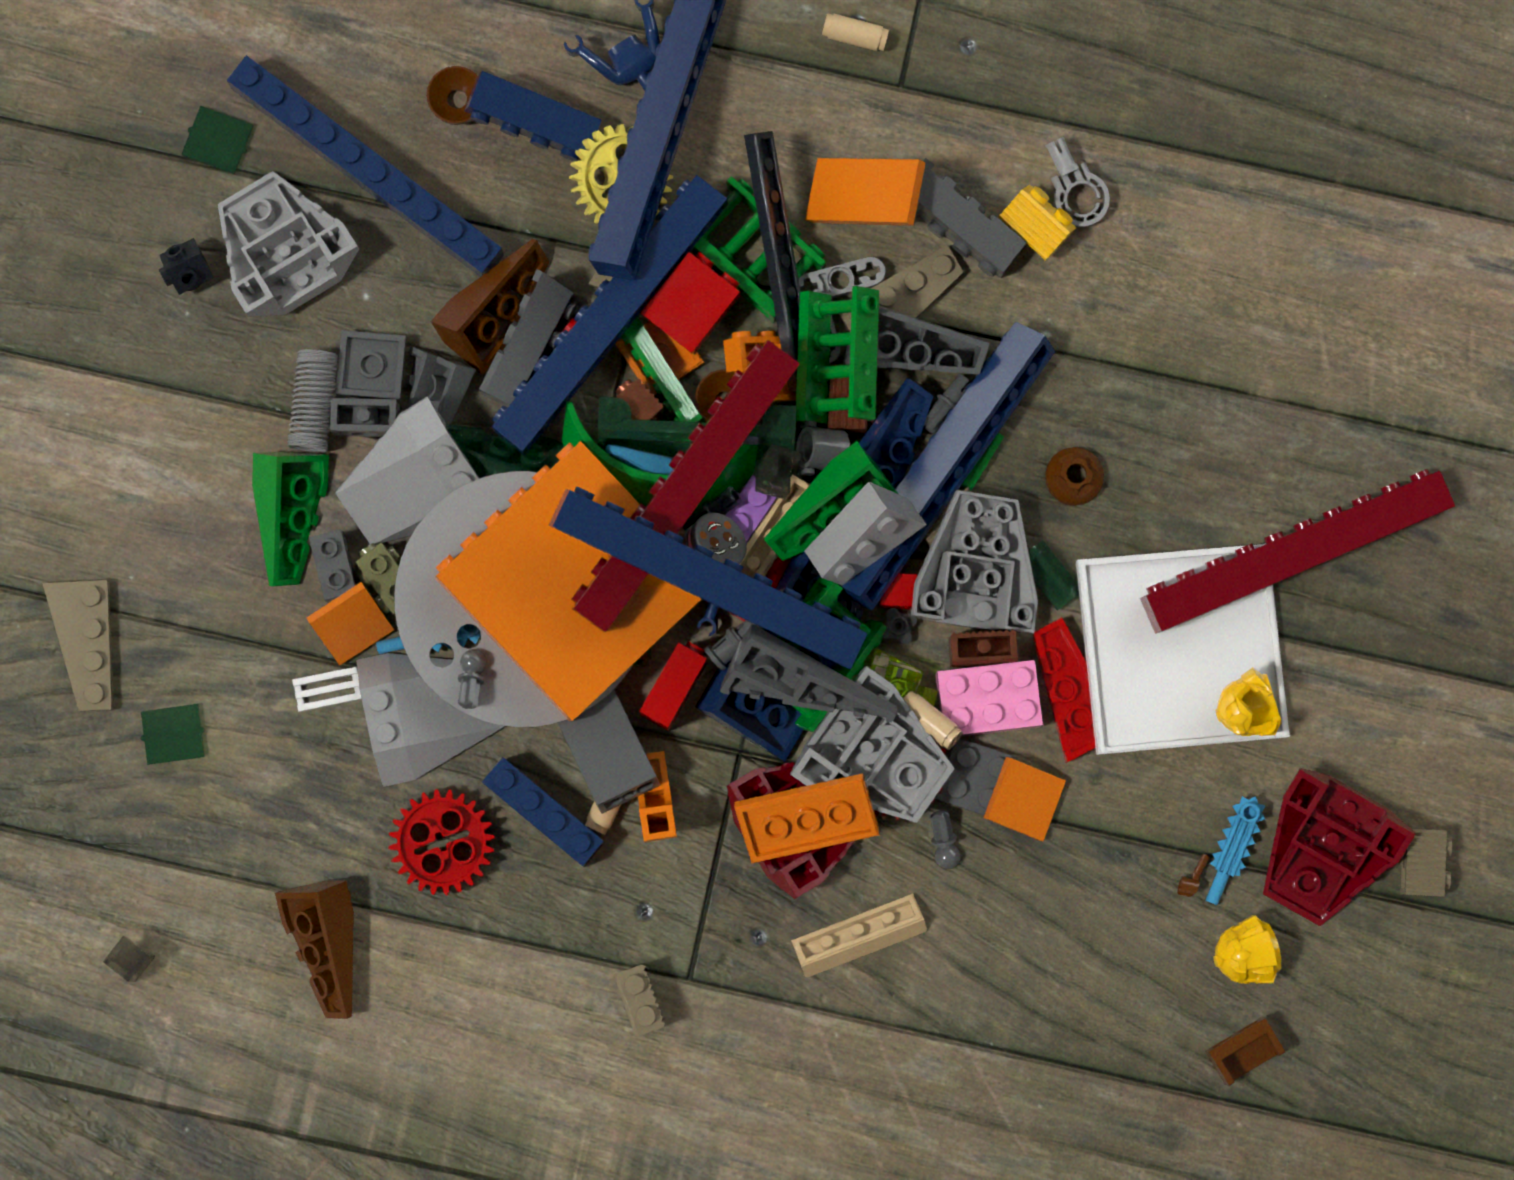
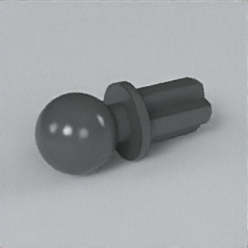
[458,649,487,709]
[930,811,961,869]

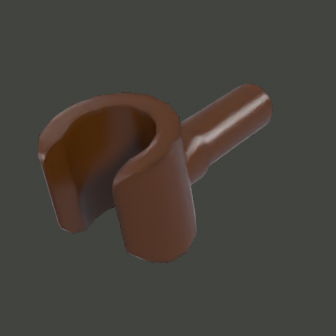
[1177,854,1210,897]

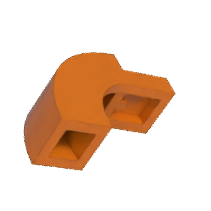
[638,751,677,843]

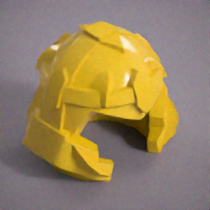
[1215,667,1282,736]
[1213,915,1281,984]

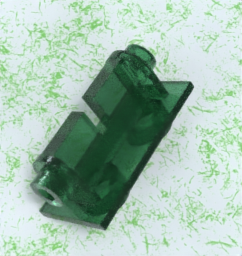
[1028,540,1079,611]

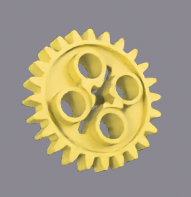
[569,124,673,224]

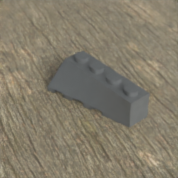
[479,269,577,407]

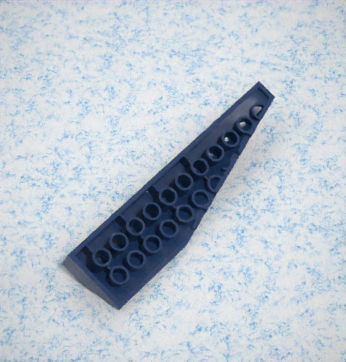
[695,378,933,761]

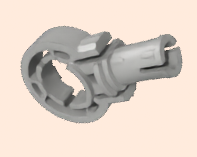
[1045,137,1110,227]

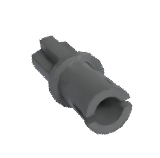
[923,374,971,433]

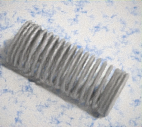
[287,349,338,452]

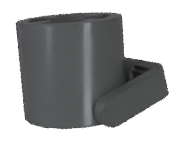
[796,421,850,477]

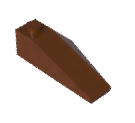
[430,239,549,374]
[275,880,354,1019]

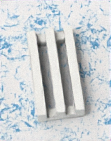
[292,667,362,712]

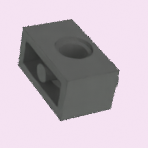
[330,398,400,437]
[309,529,357,603]

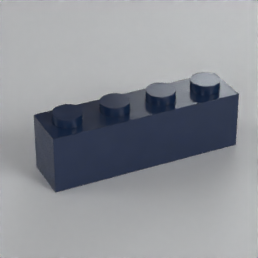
[464,71,602,161]
[482,757,605,867]

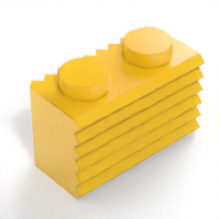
[998,185,1076,261]

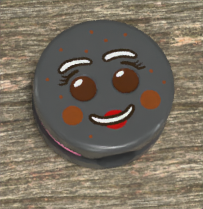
[682,513,747,564]

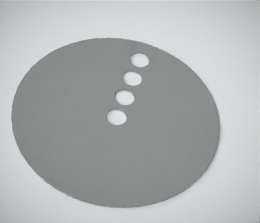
[394,471,633,727]

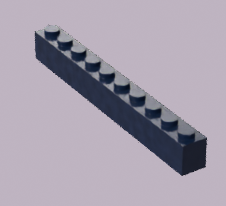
[589,0,726,280]
[227,55,504,277]
[492,175,728,456]
[838,321,1056,611]
[548,486,868,669]

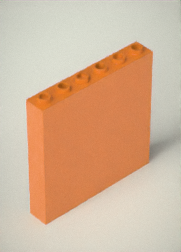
[435,441,701,722]

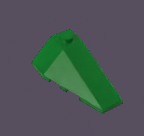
[764,441,898,561]
[252,452,329,587]

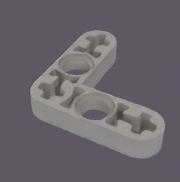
[799,257,885,366]

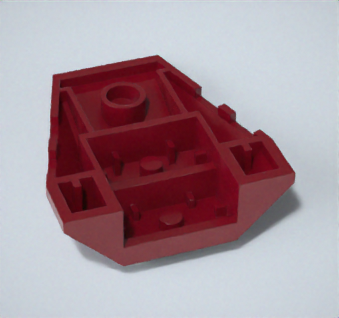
[727,762,880,899]
[1263,768,1416,926]

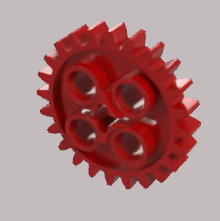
[388,789,495,896]

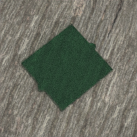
[181,106,253,175]
[141,704,205,765]

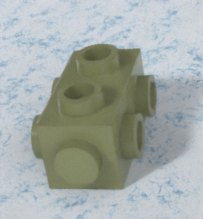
[355,543,401,617]

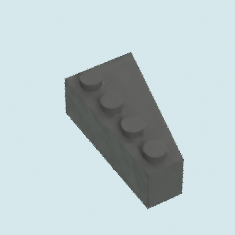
[915,158,1027,278]
[842,306,990,374]

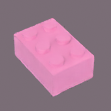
[935,660,1043,737]

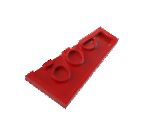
[1032,617,1095,763]

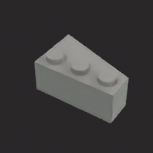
[805,482,927,585]

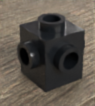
[159,238,214,295]

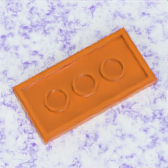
[805,158,926,226]
[734,773,879,863]

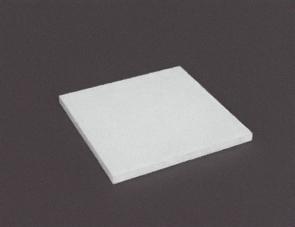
[1076,544,1290,755]

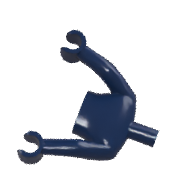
[564,0,660,91]

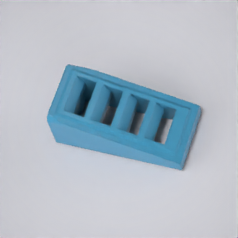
[605,445,673,475]

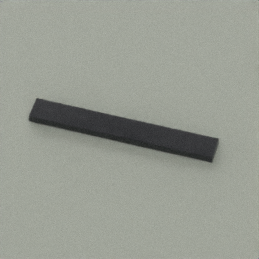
[744,131,801,393]

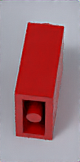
[641,252,742,355]
[639,641,708,731]

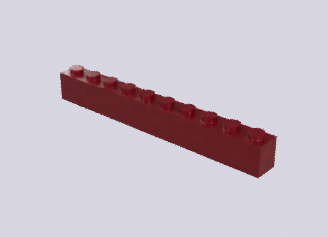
[571,340,800,632]
[1140,469,1455,634]

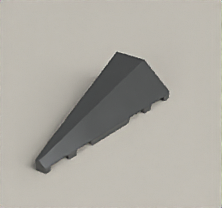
[402,346,476,430]
[720,623,897,723]

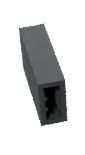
[557,689,660,814]

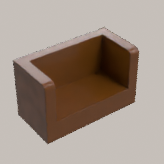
[1205,1018,1285,1086]

